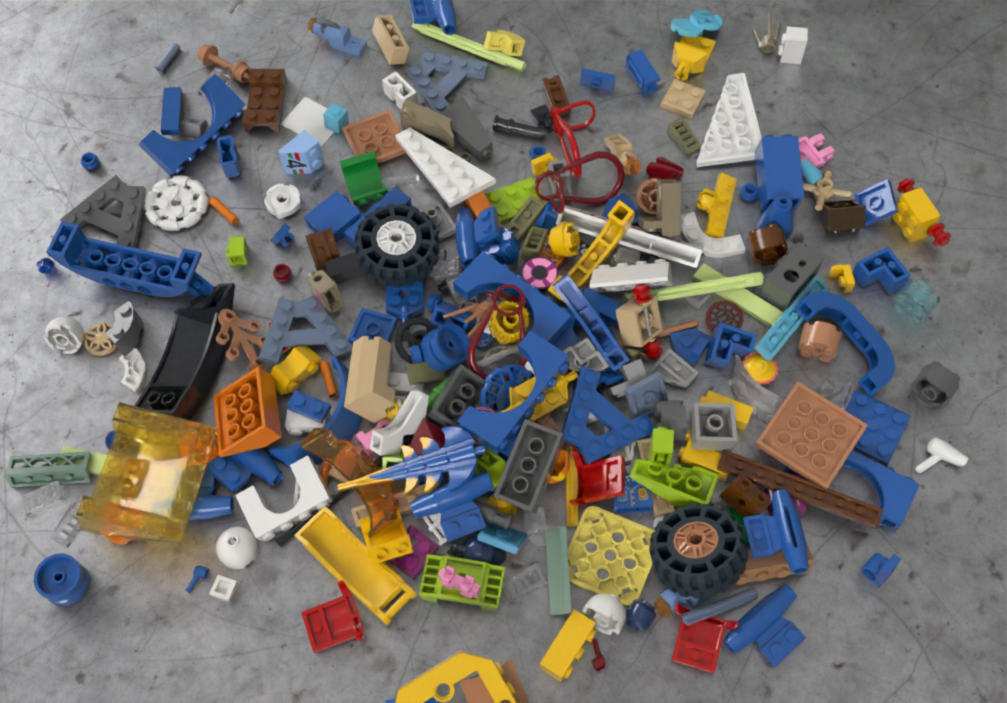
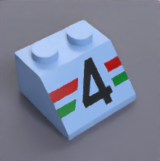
[278,130,324,174]

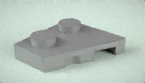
[646,348,699,389]

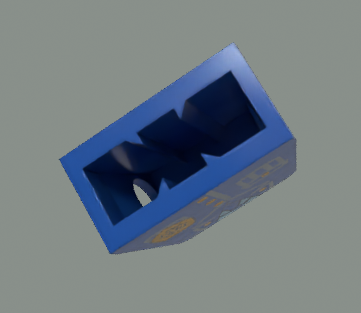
[613,466,653,514]

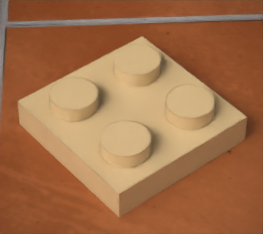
[660,79,706,119]

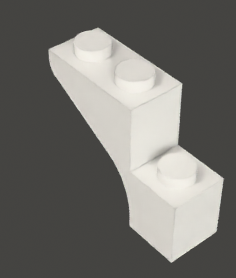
[370,390,429,456]

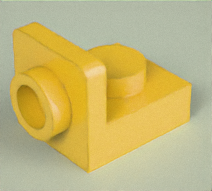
[828,264,855,294]

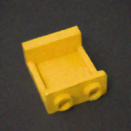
[359,508,413,565]

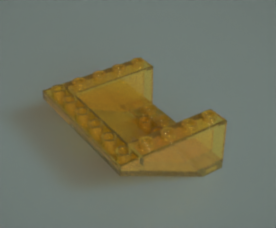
[76,402,219,544]

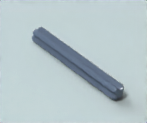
[682,587,758,626]

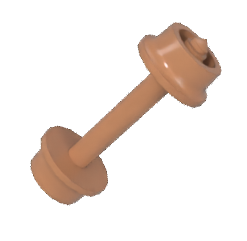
[197,44,251,83]

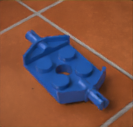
[386,280,424,330]

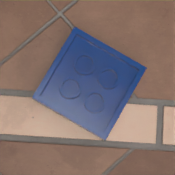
[845,389,911,467]

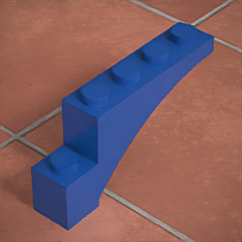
[553,273,630,371]

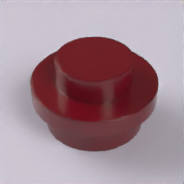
[273,264,292,282]

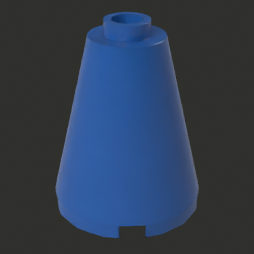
[757,195,794,240]

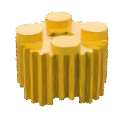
[488,300,530,344]

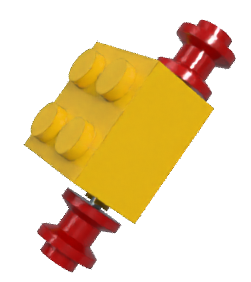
[892,179,951,247]

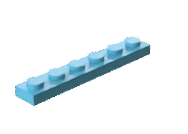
[754,275,829,361]

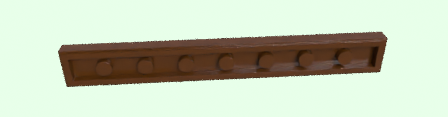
[717,450,883,530]

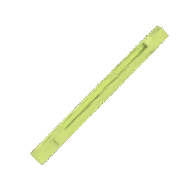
[411,22,526,72]
[625,272,764,303]

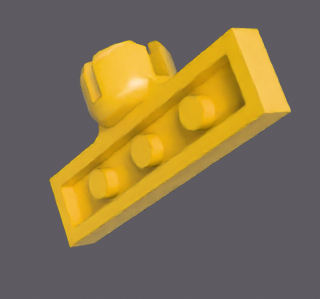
[696,172,737,238]

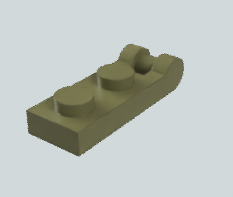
[506,195,546,244]

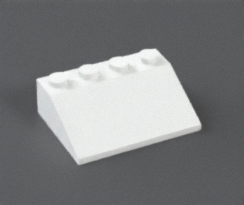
[590,259,672,293]

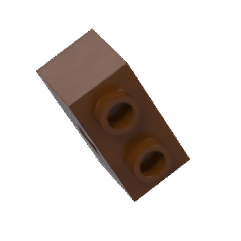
[720,473,772,517]

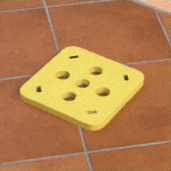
[568,506,655,607]

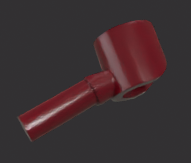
[591,639,606,671]

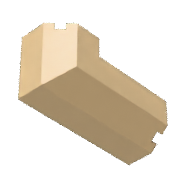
[344,336,395,423]

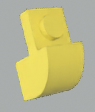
[484,29,526,56]

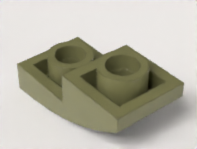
[405,362,445,386]

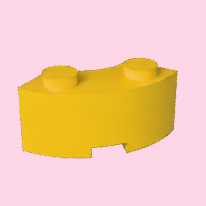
[270,346,322,395]

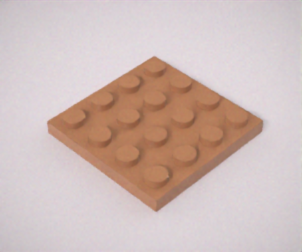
[755,381,868,489]

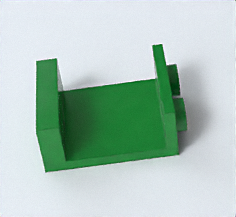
[340,151,388,206]

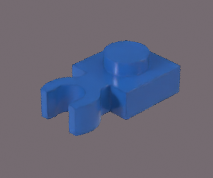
[597,366,624,386]

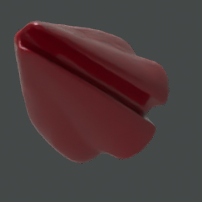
[646,157,684,183]

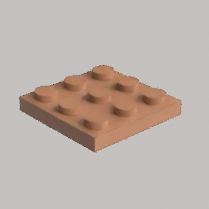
[342,109,406,164]

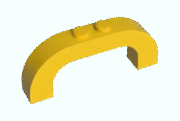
[548,200,635,303]

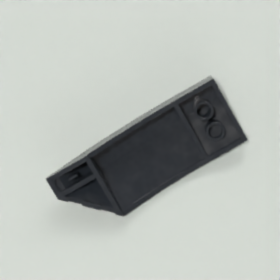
[130,283,235,428]

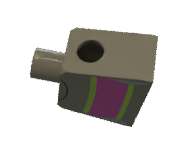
[306,270,345,316]

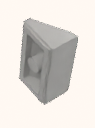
[177,116,207,138]

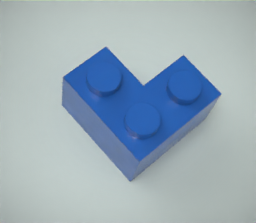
[852,247,911,294]
[704,323,757,369]

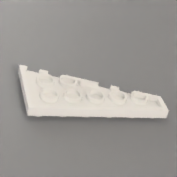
[395,128,496,208]

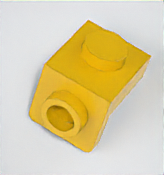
[531,153,557,177]

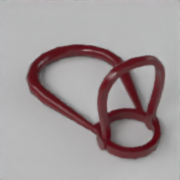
[534,151,625,214]
[468,284,527,381]

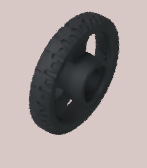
[394,317,438,364]

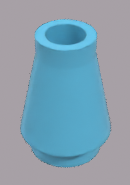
[801,158,823,185]

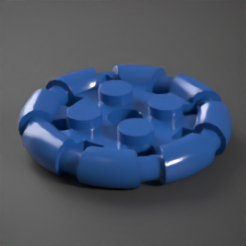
[479,364,537,423]

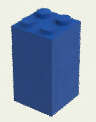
[755,134,804,212]

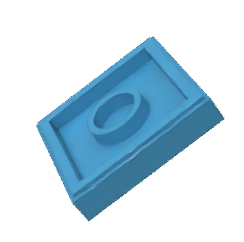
[477,524,528,555]

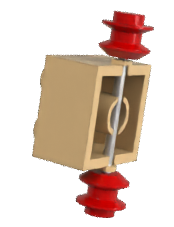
[616,284,663,358]

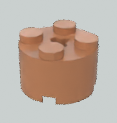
[798,321,842,362]

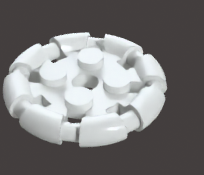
[144,175,209,231]

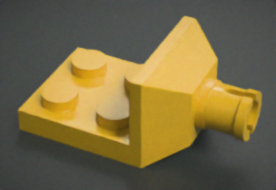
[672,36,716,80]

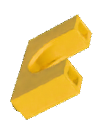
[678,391,754,483]

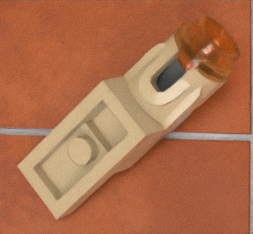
[604,133,641,175]

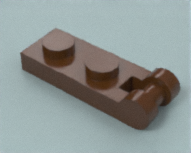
[542,75,571,116]

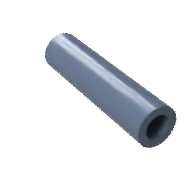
[155,43,180,73]

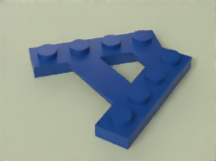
[562,366,655,464]

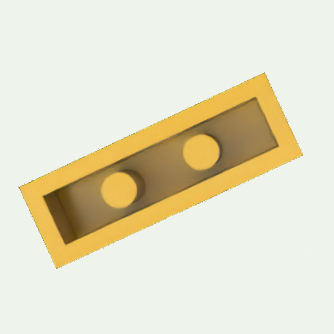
[539,609,597,682]

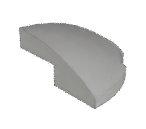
[563,338,609,372]

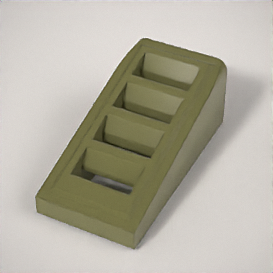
[667,117,702,156]
[521,226,549,261]

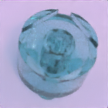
[893,278,940,324]

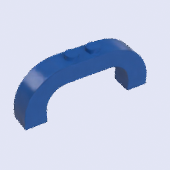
[795,292,895,397]

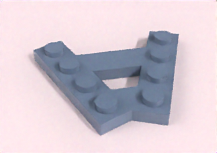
[405,51,489,113]
[259,295,353,365]

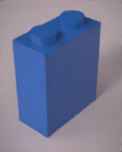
[304,191,362,243]

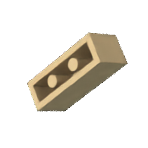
[372,15,409,65]

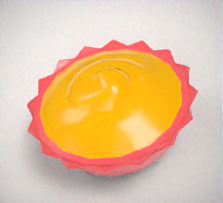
[741,351,779,385]

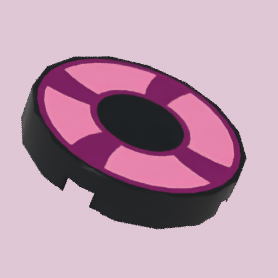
[521,257,558,292]

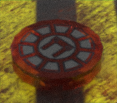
[705,301,744,333]

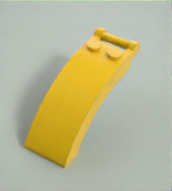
[294,506,417,626]

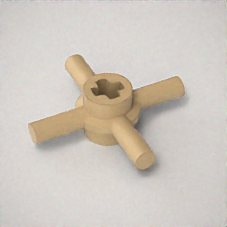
[803,171,852,211]

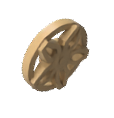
[84,322,116,356]

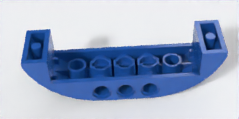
[46,221,202,297]

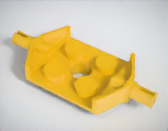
[499,370,578,422]

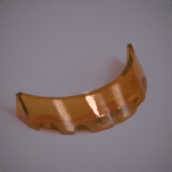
[300,428,400,538]

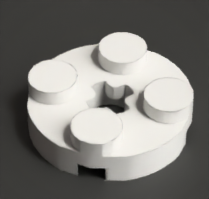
[264,184,301,219]

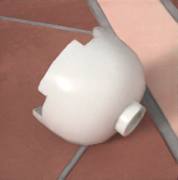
[43,316,84,354]
[216,526,259,570]
[582,594,626,635]

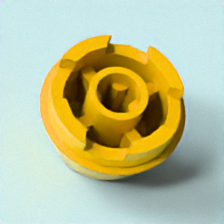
[549,221,580,258]

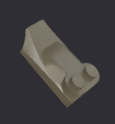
[400,99,455,148]

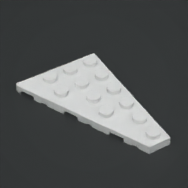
[696,73,762,167]

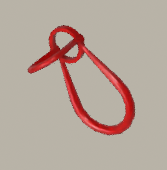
[550,101,596,179]

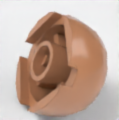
[636,178,662,215]

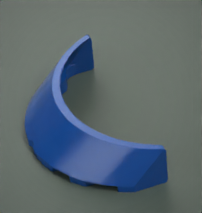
[269,356,362,468]

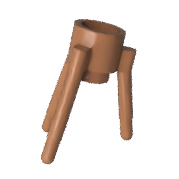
[443,301,491,338]

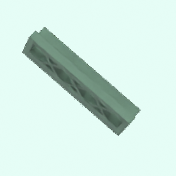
[5,451,93,488]
[545,527,572,616]

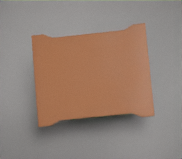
[459,659,529,703]

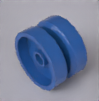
[421,323,470,372]
[33,553,90,606]

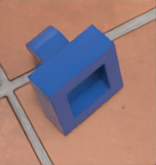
[270,223,295,247]

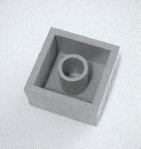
[690,403,737,451]

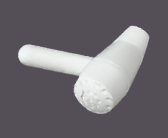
[915,437,969,473]

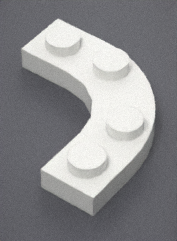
[681,212,746,258]

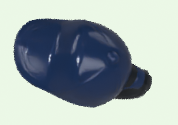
[447,536,506,566]

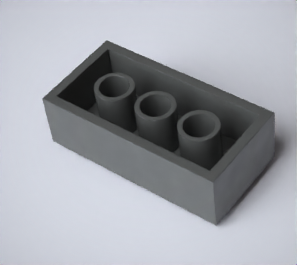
[493,419,566,514]

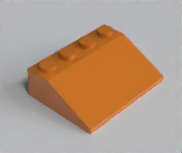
[214,366,282,457]

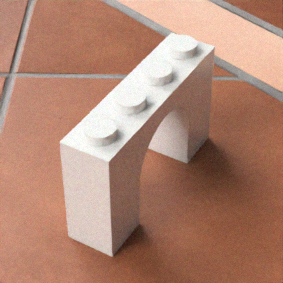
[235,455,333,541]

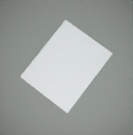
[281,97,334,146]

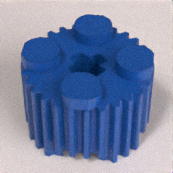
[478,226,520,265]

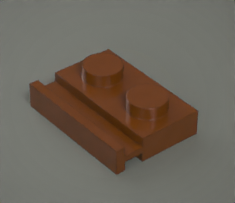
[305,228,340,271]

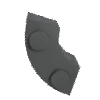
[106,301,143,357]

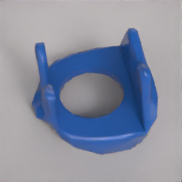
[535,202,560,231]

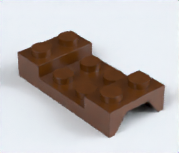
[243,69,287,132]

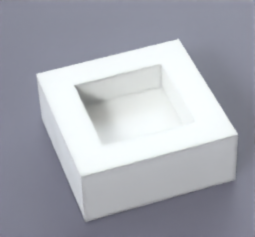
[209,575,239,603]

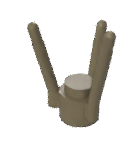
[753,11,781,53]

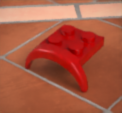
[570,449,625,506]
[301,581,364,654]
[671,604,739,674]

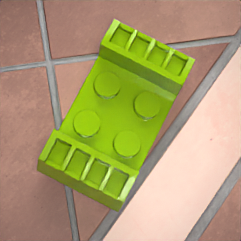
[419,554,505,612]

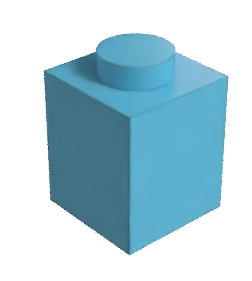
[323,103,349,134]

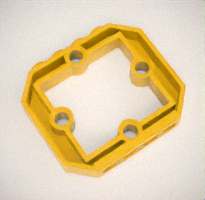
[395,650,522,703]

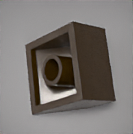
[819,199,866,233]

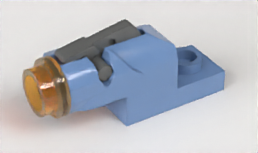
[308,17,367,56]
[654,586,709,617]

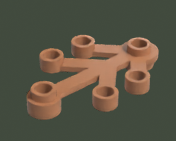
[216,309,266,371]

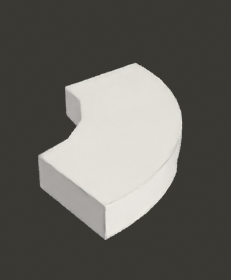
[119,347,147,394]

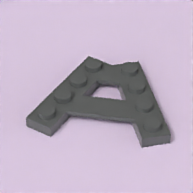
[60,175,146,248]

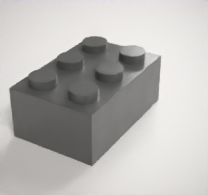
[426,364,493,428]

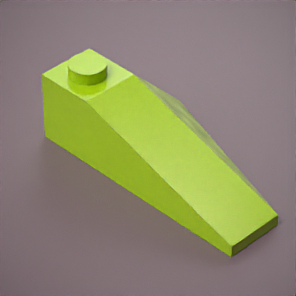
[629,459,719,508]

